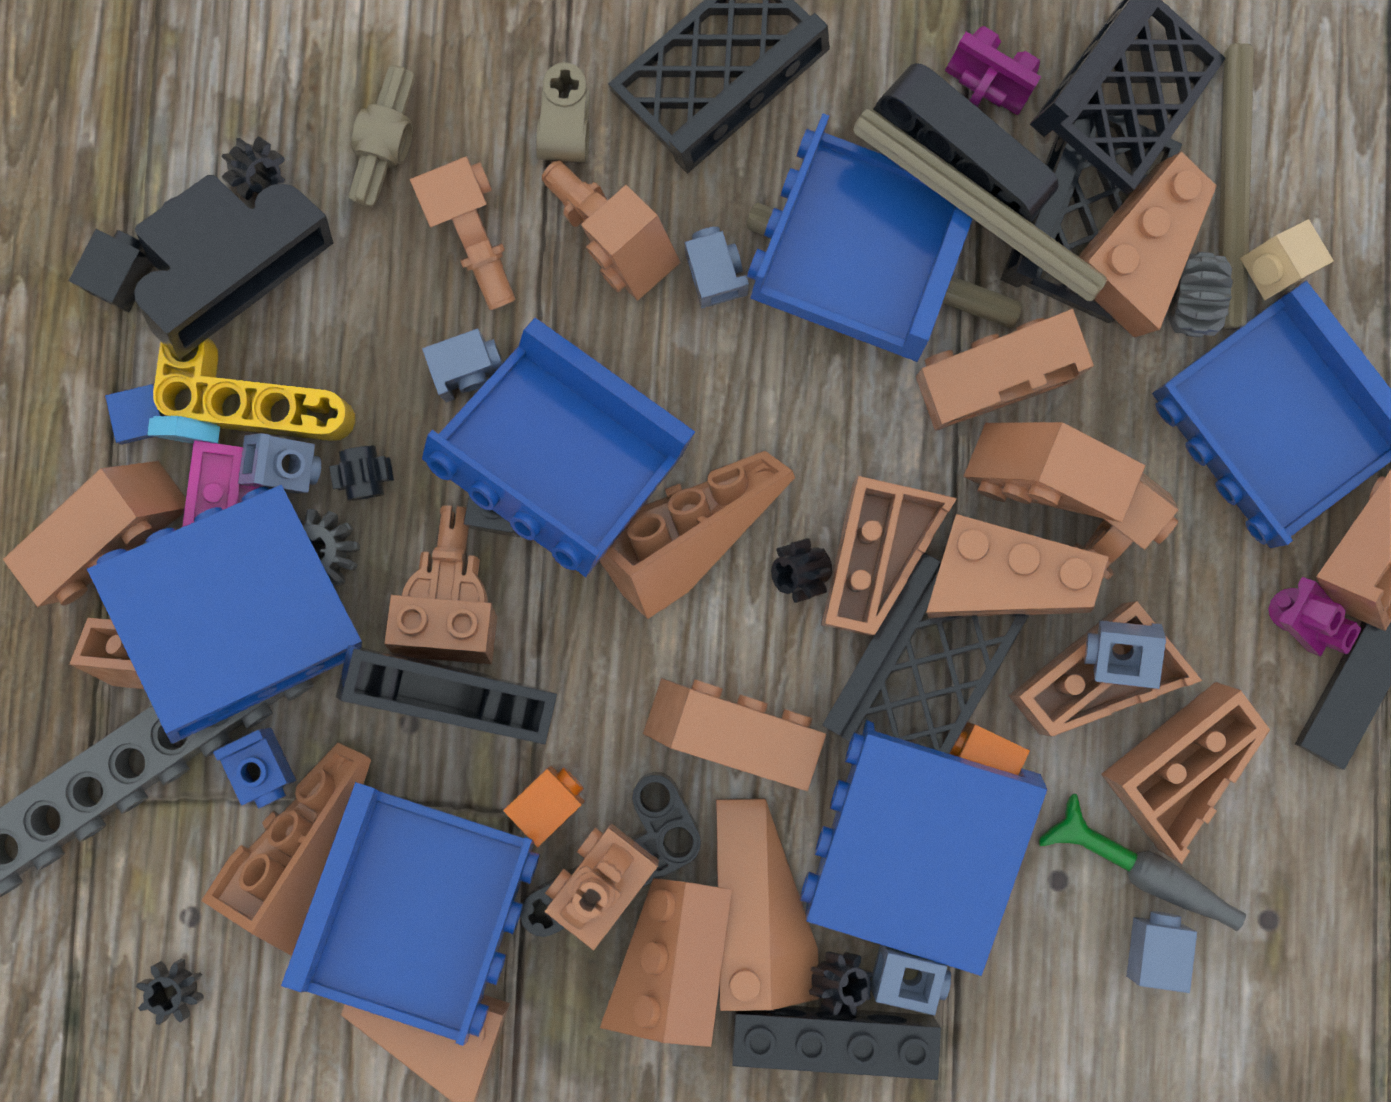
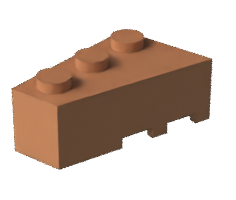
[916,309,1094,431]
[963,422,1146,523]
[3,461,186,607]
[643,678,826,792]
[1101,682,1270,865]
[600,878,732,1047]
[341,995,510,1102]

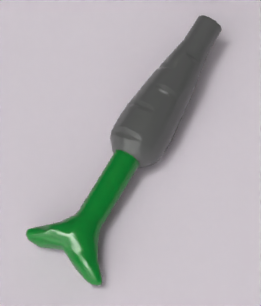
[1039,793,1246,931]

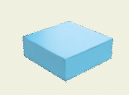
[147,416,220,443]

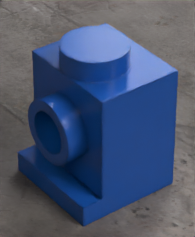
[213,728,297,809]

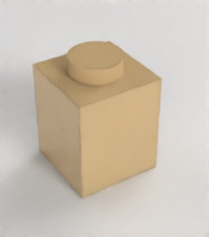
[1240,219,1334,300]

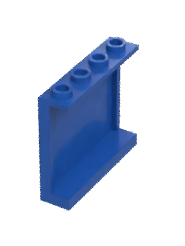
[747,113,973,362]
[1152,280,1391,549]
[422,318,695,577]
[87,485,362,744]
[800,720,1047,976]
[281,782,540,1046]

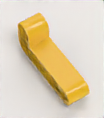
[153,338,355,441]

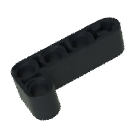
[873,63,1059,222]
[520,772,701,937]

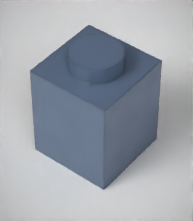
[1126,911,1197,993]

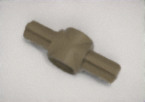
[349,66,415,207]

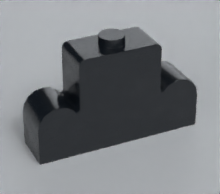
[134,175,334,360]
[336,645,557,744]

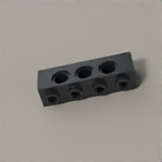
[731,1006,941,1080]

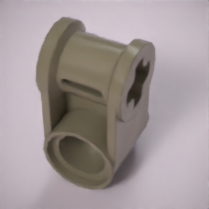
[536,62,590,163]

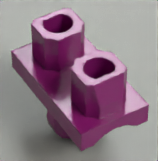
[945,26,1041,115]
[1268,577,1361,657]

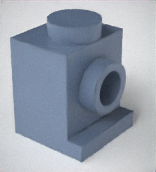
[685,227,749,309]
[422,329,503,402]
[238,433,321,494]
[1085,620,1166,689]
[871,945,951,1015]

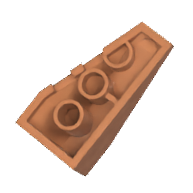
[600,451,795,619]
[201,743,371,956]
[716,798,819,1011]

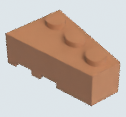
[1078,151,1217,338]
[1316,470,1391,631]
[821,476,957,636]
[926,514,1109,618]
[1008,601,1202,737]

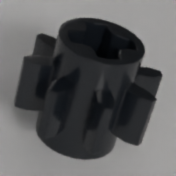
[221,136,285,200]
[329,445,394,501]
[771,538,832,603]
[809,951,873,1016]
[136,958,204,1025]

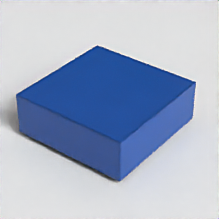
[105,384,165,445]

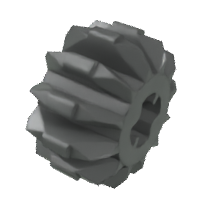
[1168,252,1233,337]
[299,509,360,586]

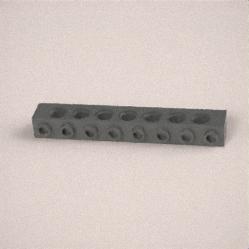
[0,679,314,897]

